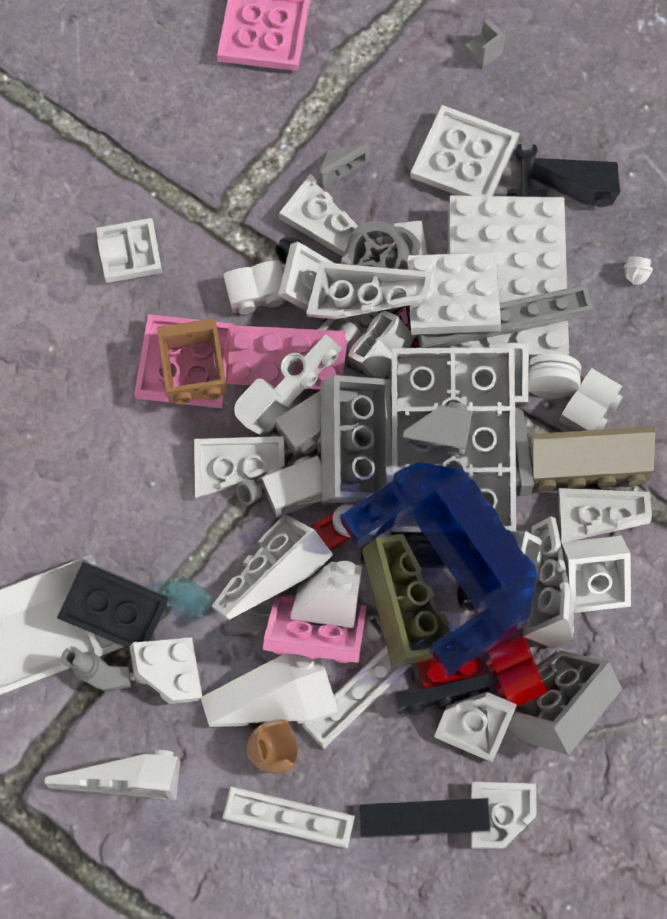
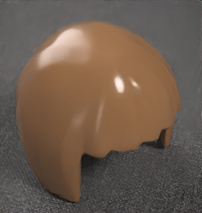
[246,719,298,774]

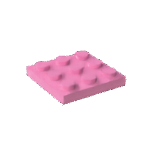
[217,0,310,71]
[134,314,234,409]
[263,593,367,663]

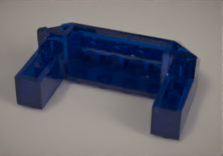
[341,462,537,678]

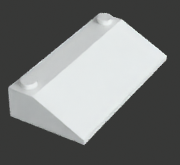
[0,555,124,695]

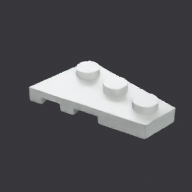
[279,174,358,257]

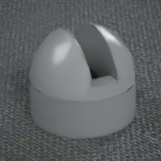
[236,480,262,506]
[364,615,384,641]

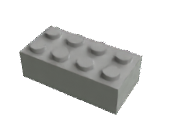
[321,375,393,505]

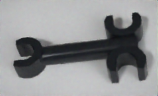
[506,144,547,197]

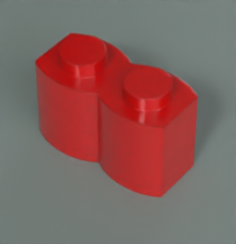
[486,633,548,707]

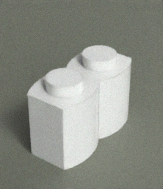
[223,260,286,315]
[348,310,414,379]
[559,368,623,431]

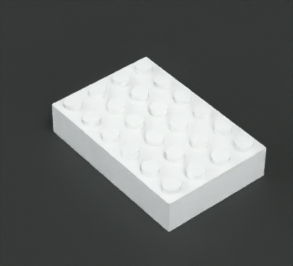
[448,196,569,360]
[392,347,516,533]

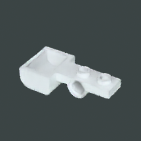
[234,334,342,437]

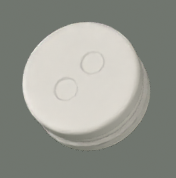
[528,353,581,399]

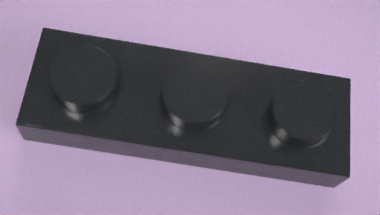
[395,674,491,717]

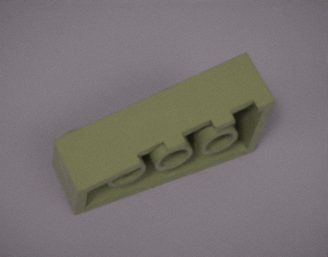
[362,534,463,668]

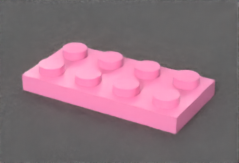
[227,325,348,389]

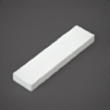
[302,646,413,749]
[222,787,355,849]

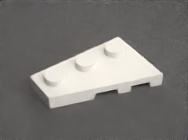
[194,436,285,500]
[558,488,652,544]

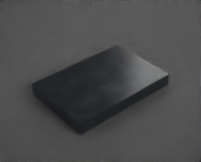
[57,560,169,649]

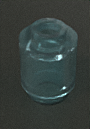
[166,576,214,618]

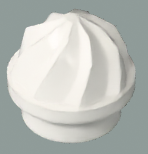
[624,257,653,285]

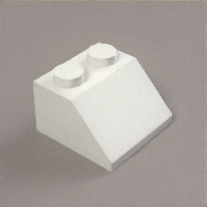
[561,536,631,613]
[291,561,362,628]

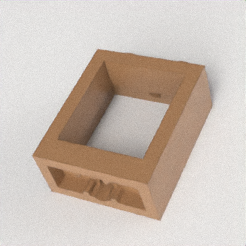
[157,318,228,405]

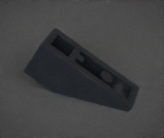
[528,158,620,207]

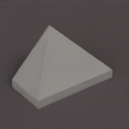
[320,143,370,188]

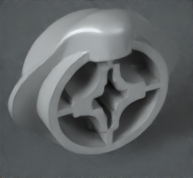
[341,221,421,270]

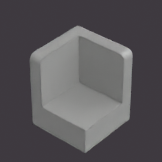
[464,18,506,69]

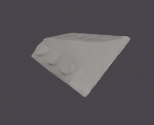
[507,651,622,755]

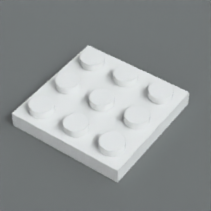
[410,105,520,196]
[408,252,501,335]

